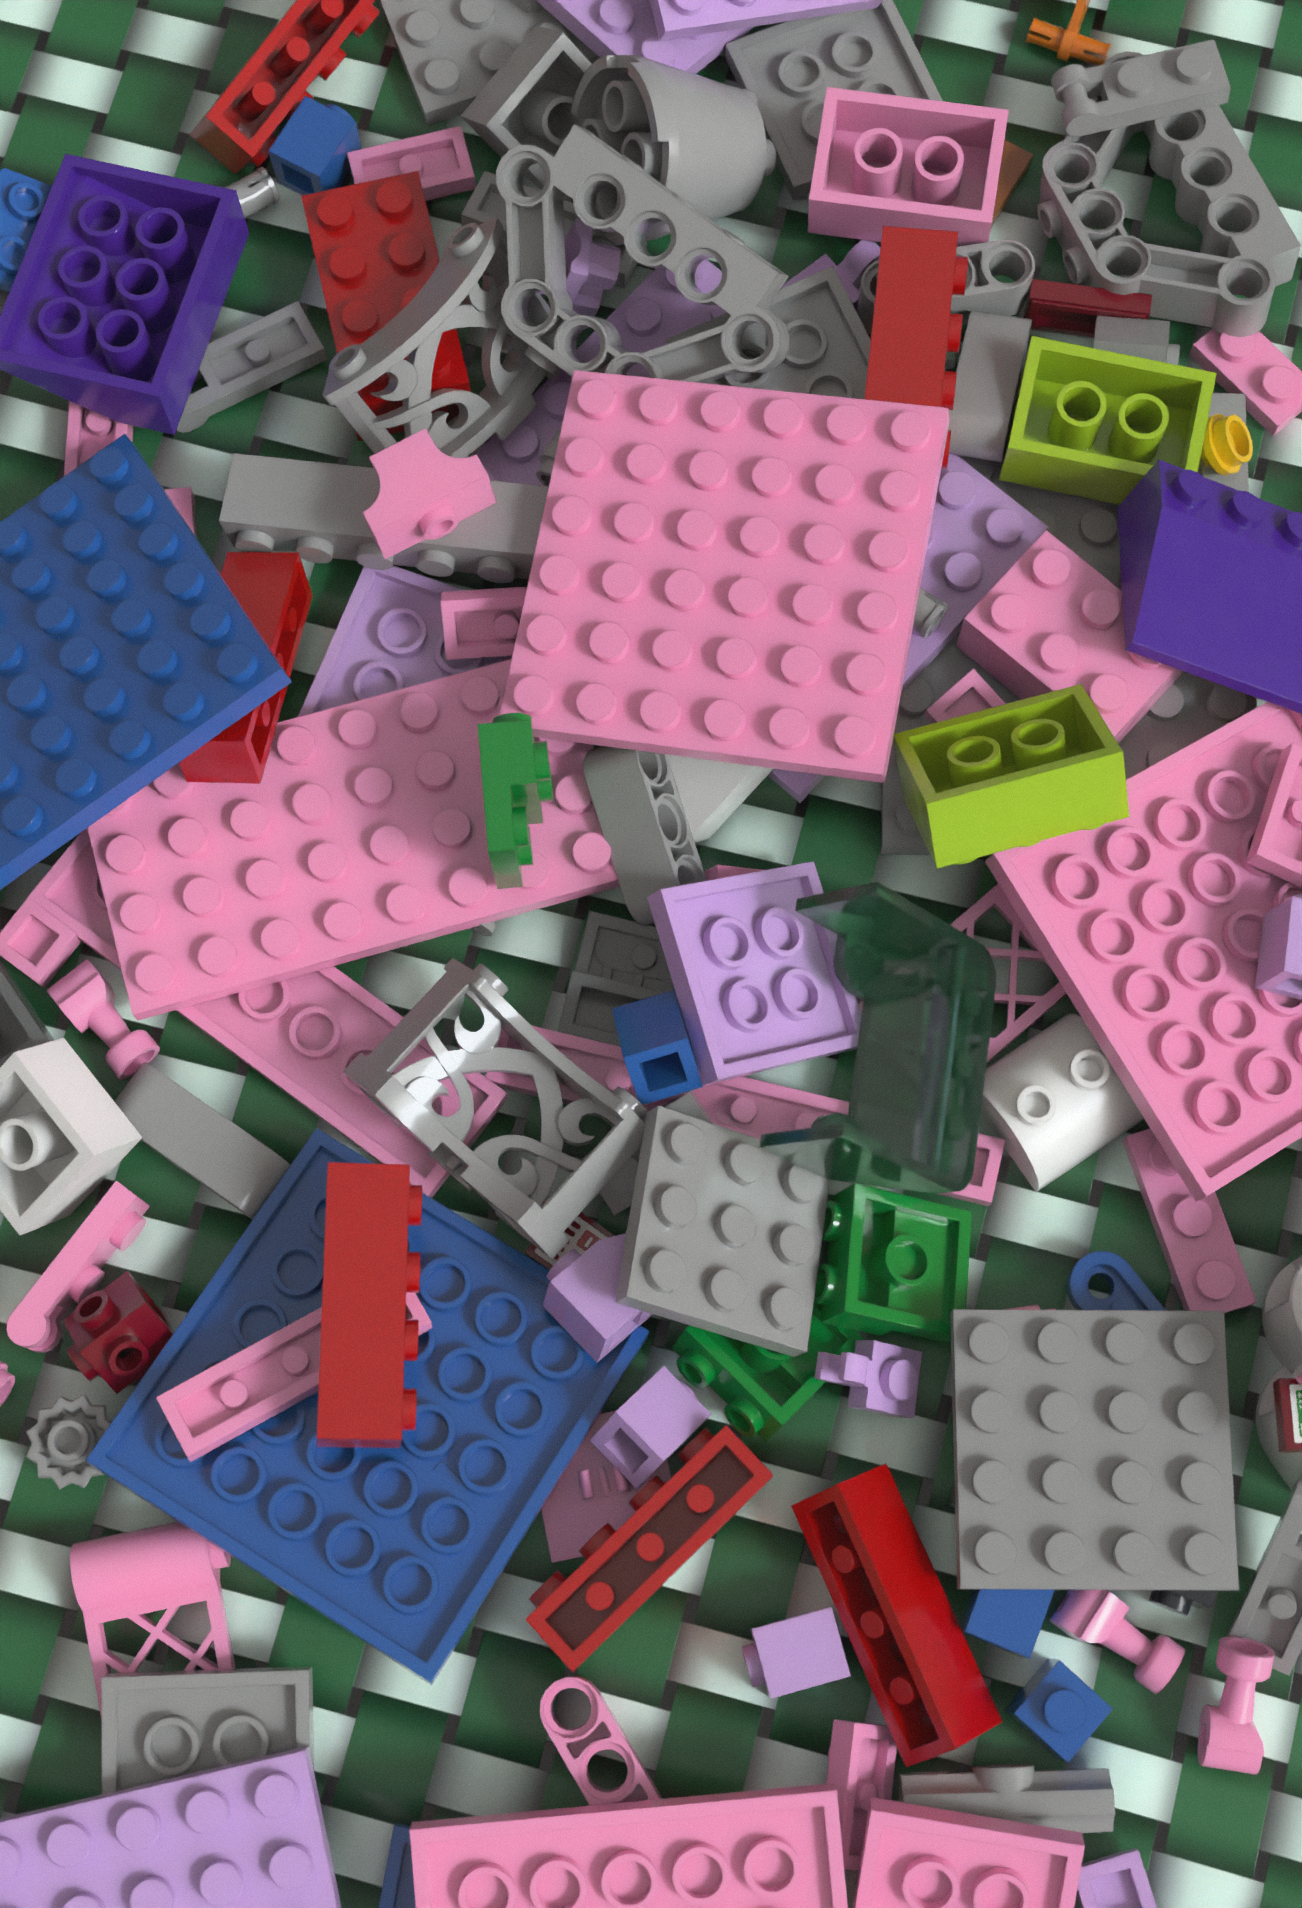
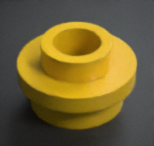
[1201,414,1253,476]

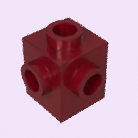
[63,1271,175,1394]

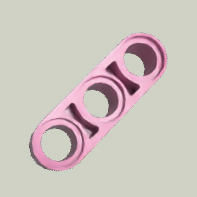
[540,1676,663,1806]

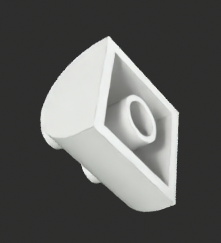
[961,1013,1144,1192]

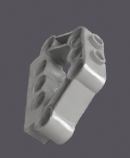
[1037,51,1301,337]
[496,124,790,383]

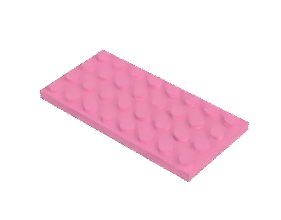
[87,659,620,1020]

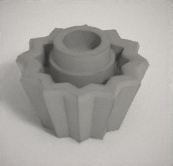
[26,1394,112,1490]

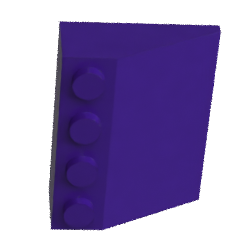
[0,154,249,435]
[1117,460,1302,714]

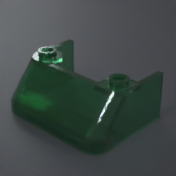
[759,882,996,1194]

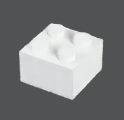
[0,1038,143,1235]

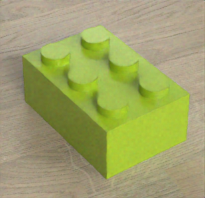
[999,336,1217,505]
[893,684,1130,868]

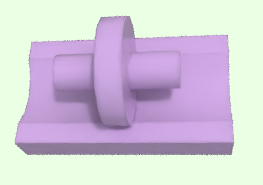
[539,218,621,317]

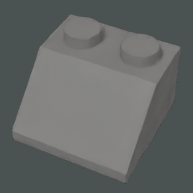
[461,25,592,201]

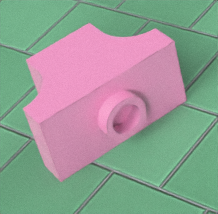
[362,428,497,559]

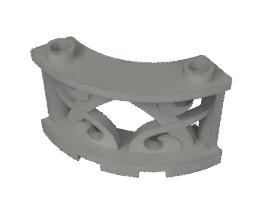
[323,217,561,458]
[343,958,647,1259]

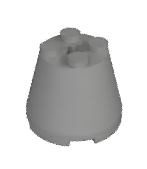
[571,55,776,245]

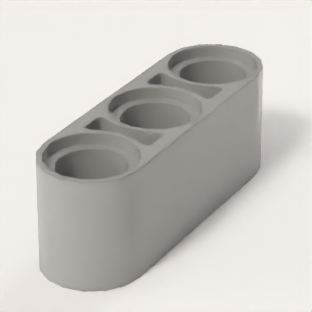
[857,240,1035,334]
[948,310,1032,463]
[584,746,707,925]
[114,1062,291,1220]

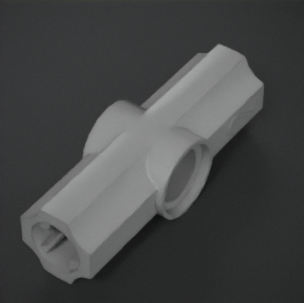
[898,1764,1115,1834]

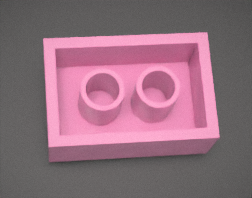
[808,87,1009,247]
[957,530,1182,744]

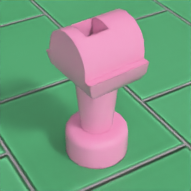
[47,958,160,1080]
[1050,1590,1185,1694]
[1197,1636,1275,1775]

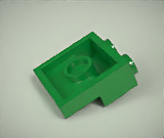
[477,713,554,889]
[814,1183,972,1343]
[672,1302,865,1443]

